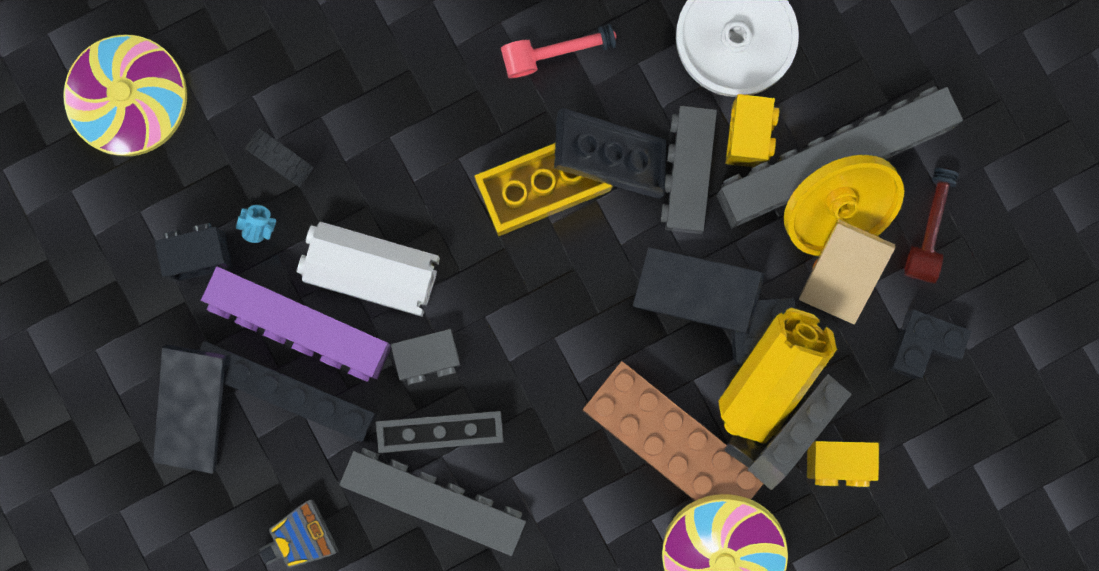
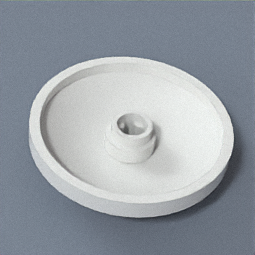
[676,0,799,97]

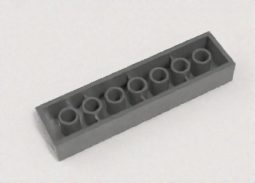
[716,86,963,229]

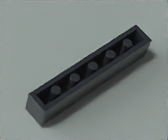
[200,341,377,442]

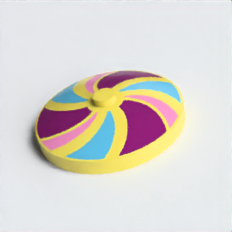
[64,35,187,156]
[662,494,788,571]

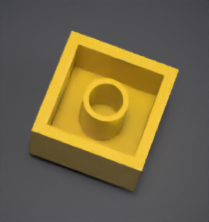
[725,94,779,167]
[807,441,879,487]

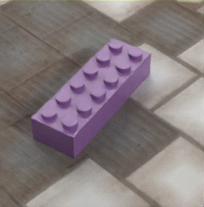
[201,267,391,382]

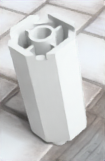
[297,222,440,317]

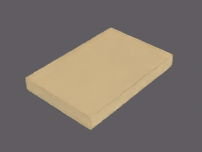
[799,219,895,325]

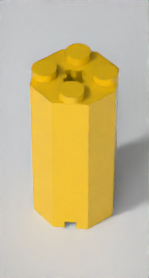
[719,307,837,444]

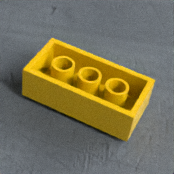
[475,143,612,236]

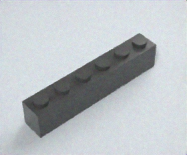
[339,448,526,556]

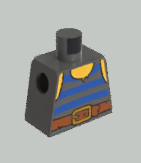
[259,499,339,568]

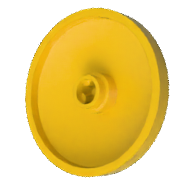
[784,155,904,256]

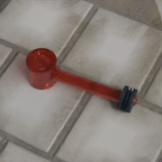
[904,168,959,284]

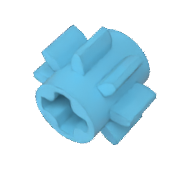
[236,205,276,243]

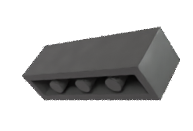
[661,106,717,234]
[747,374,851,490]
[376,411,504,453]

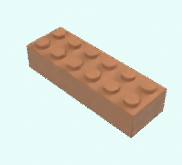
[583,361,764,501]

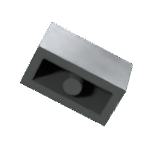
[391,329,461,385]

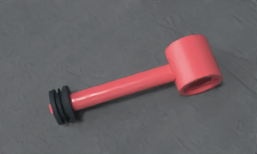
[501,24,617,78]

